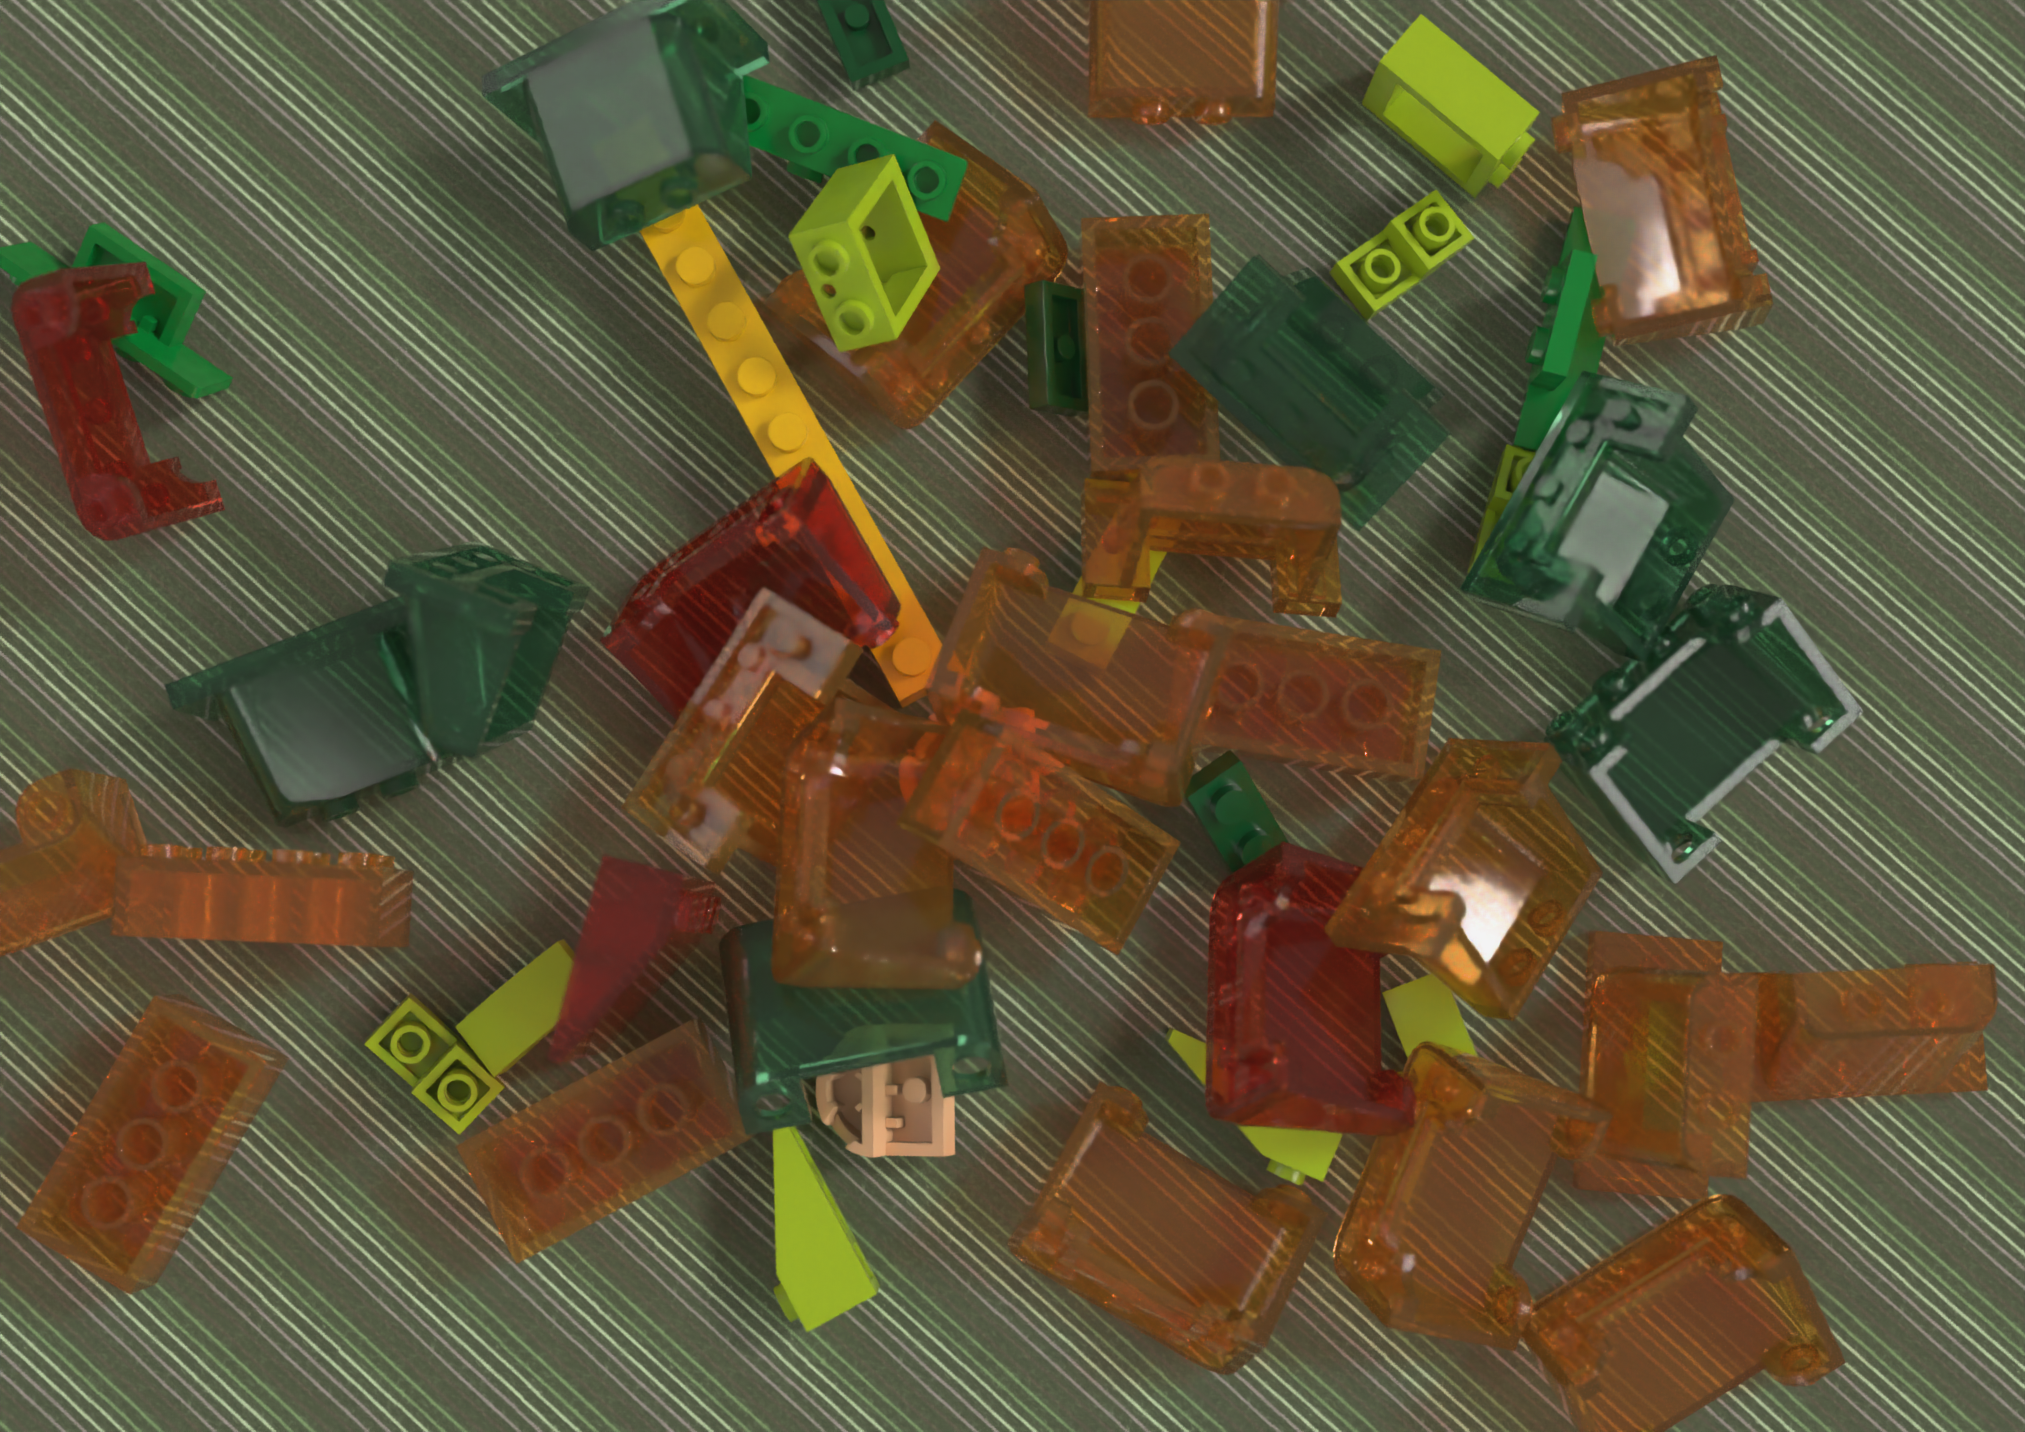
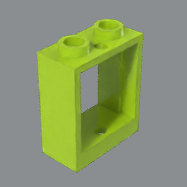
[1361,14,1540,198]
[788,154,940,352]

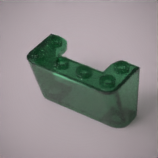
[1542,584,1863,884]
[719,887,1009,1135]

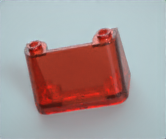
[11,262,225,541]
[600,457,901,750]
[1205,841,1417,1137]

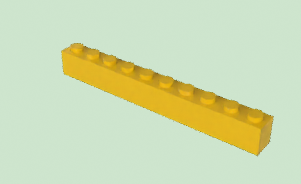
[593,117,958,708]

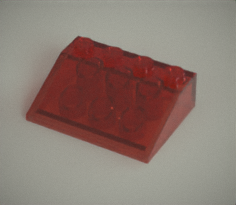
[547,854,722,1064]

